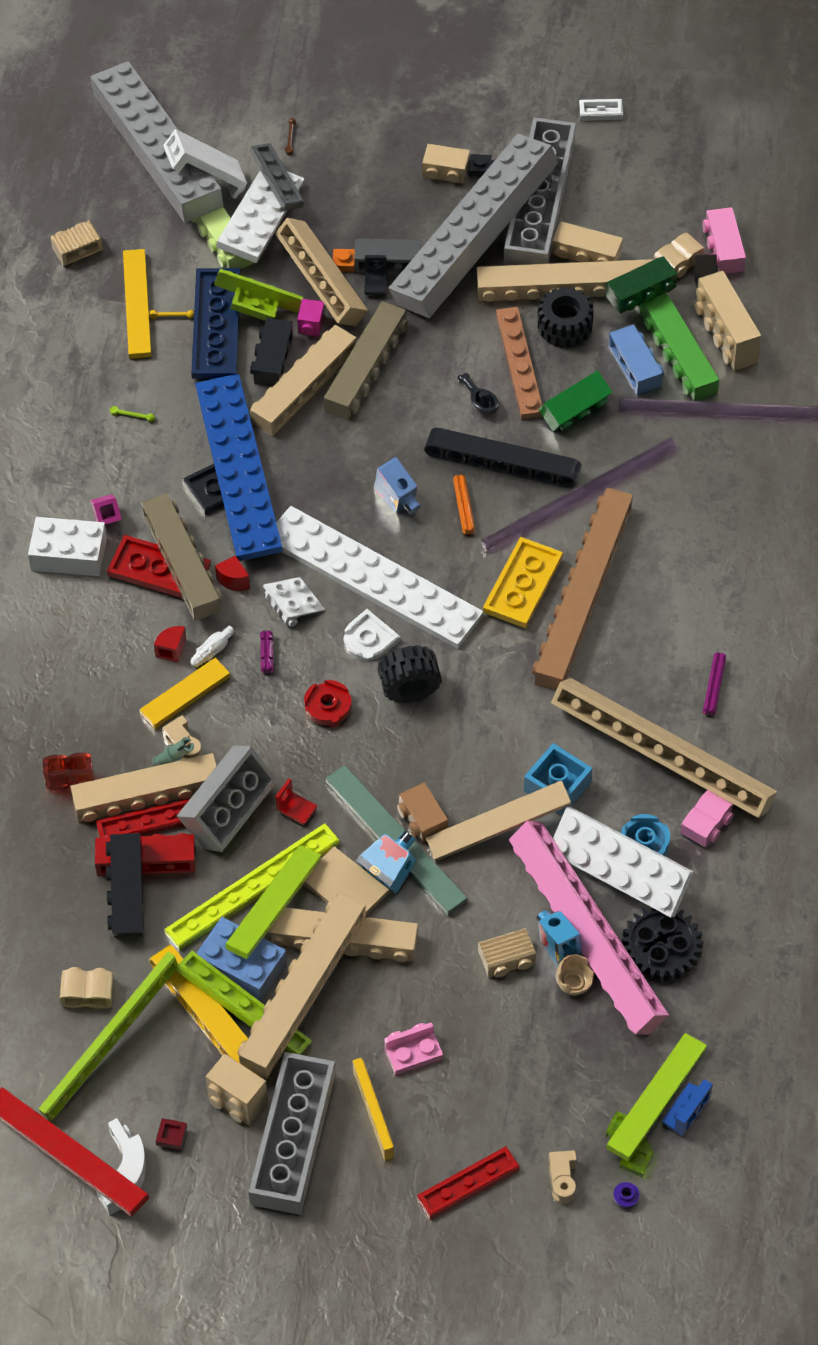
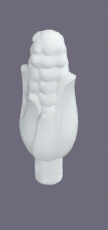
[191,626,235,667]

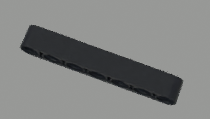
[424,428,582,488]

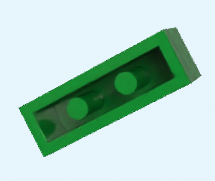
[538,370,613,431]

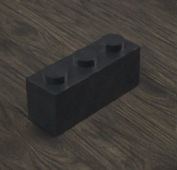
[250,318,294,386]

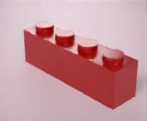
[95,833,196,876]

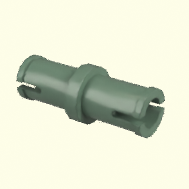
[153,737,194,766]

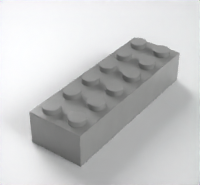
[249,1052,336,1215]

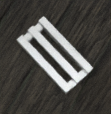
[579,99,623,121]

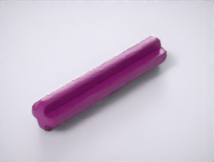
[703,652,726,716]

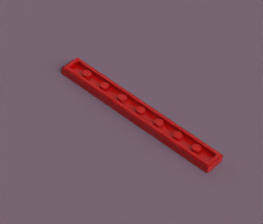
[0,1087,149,1217]

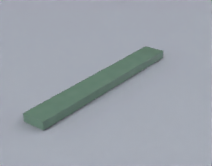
[326,765,467,916]

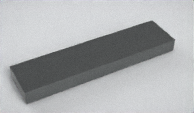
[250,143,304,211]

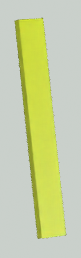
[165,823,340,951]

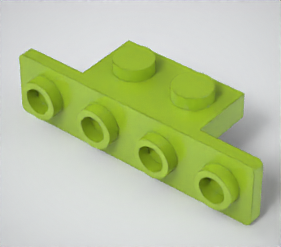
[214,269,304,321]

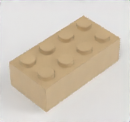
[694,271,761,371]

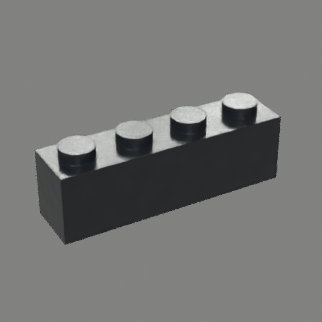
[106,833,144,937]

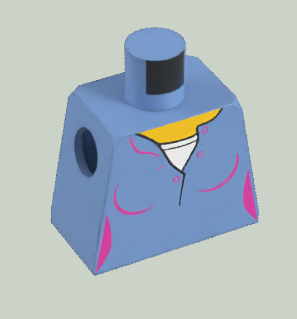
[374,457,421,515]

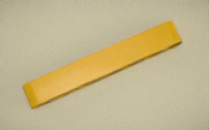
[149,945,263,1078]

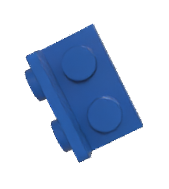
[662,1079,713,1136]

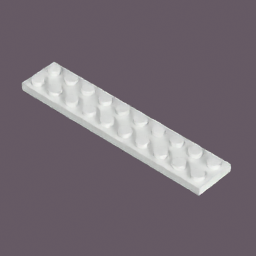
[276,506,484,649]

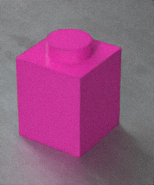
[297,299,325,336]
[90,494,122,524]

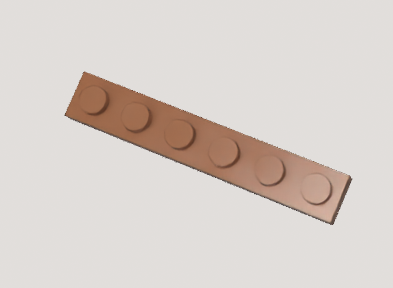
[496,307,543,420]

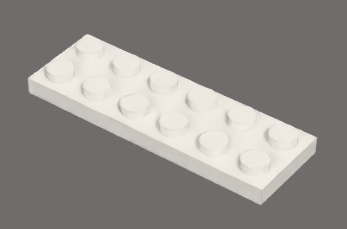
[216,171,304,263]
[553,807,694,917]

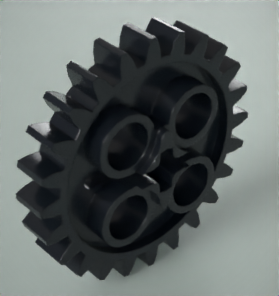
[621,907,703,982]

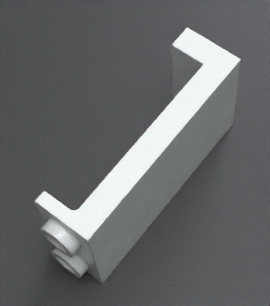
[163,129,247,199]

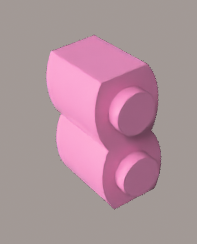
[681,790,734,847]

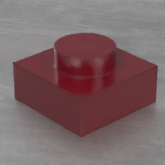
[155,1118,187,1150]

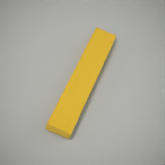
[123,249,151,359]

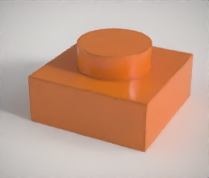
[333,249,355,272]

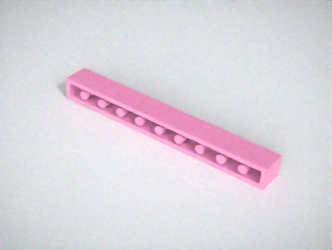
[509,821,669,1034]

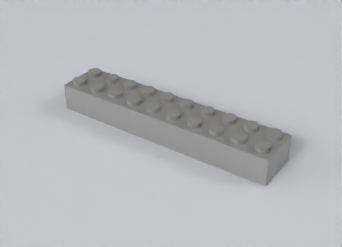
[90,61,223,223]
[389,133,558,318]

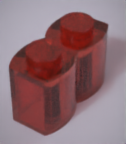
[43,753,94,790]

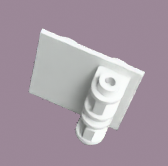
[263,577,325,627]

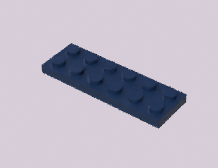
[191,268,241,379]

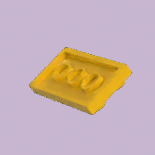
[483,537,563,628]

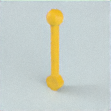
[149,310,194,319]

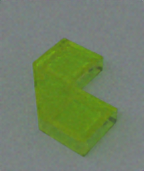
[605,1111,654,1178]

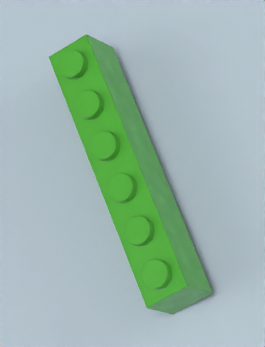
[635,293,719,402]

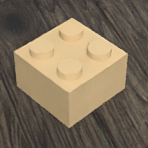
[205,1054,268,1126]

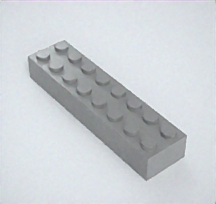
[504,117,576,266]

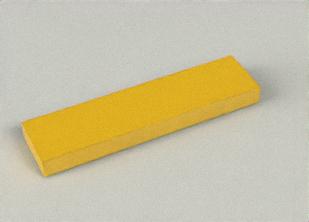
[140,658,230,729]
[352,1058,394,1161]

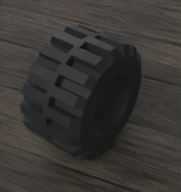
[537,287,594,347]
[377,645,442,703]

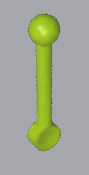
[110,406,155,422]

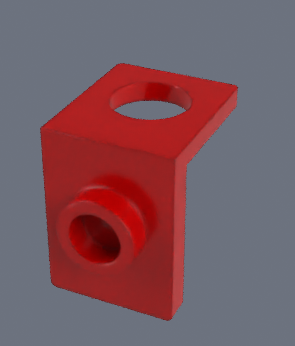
[275,779,317,825]

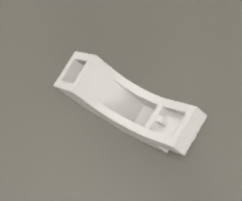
[96,1118,146,1215]

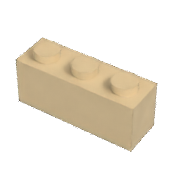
[551,221,623,262]

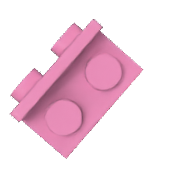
[384,1022,443,1075]

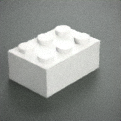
[28,517,107,576]

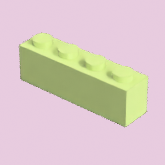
[191,207,253,269]

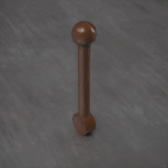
[285,118,296,155]

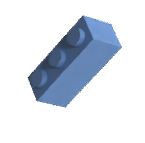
[609,324,664,395]

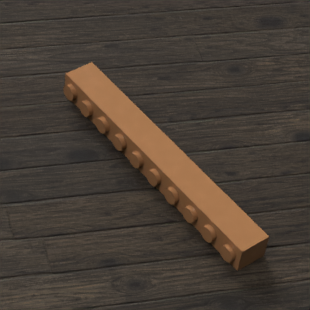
[532,487,633,690]

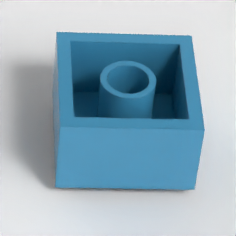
[524,743,593,816]

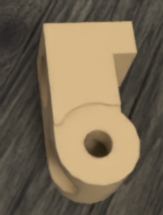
[162,715,202,760]
[548,1150,576,1205]

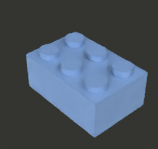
[196,917,287,1002]

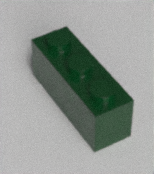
[606,256,678,314]

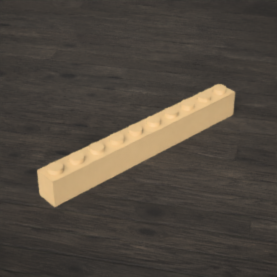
[551,678,778,818]

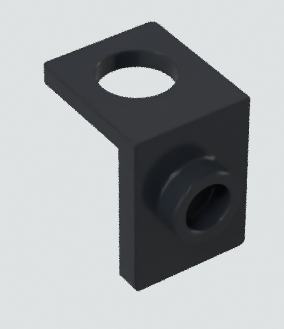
[694,254,717,288]
[364,255,387,295]

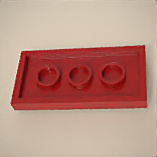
[107,535,211,598]

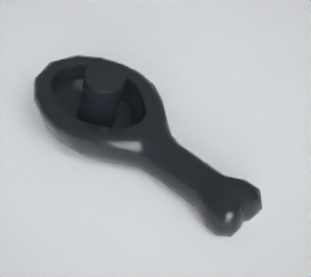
[457,373,499,416]

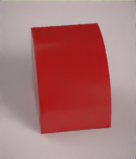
[215,556,250,591]
[154,626,187,662]

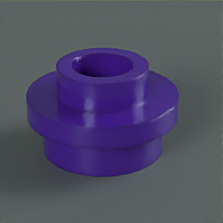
[613,1182,640,1208]

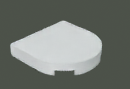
[343,609,400,661]

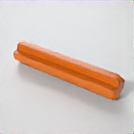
[453,475,475,535]

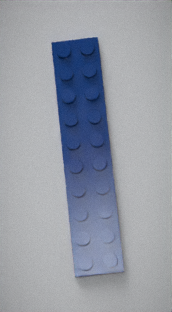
[195,374,283,561]

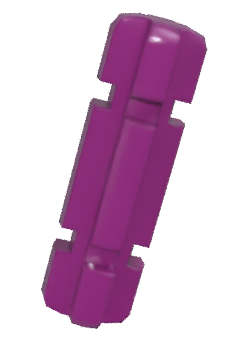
[260,630,274,674]

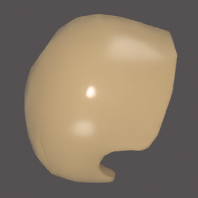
[556,954,594,996]

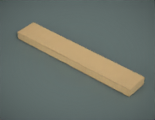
[426,780,572,861]

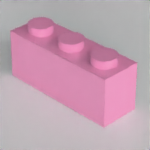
[703,207,746,274]

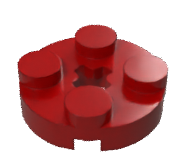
[304,680,352,727]

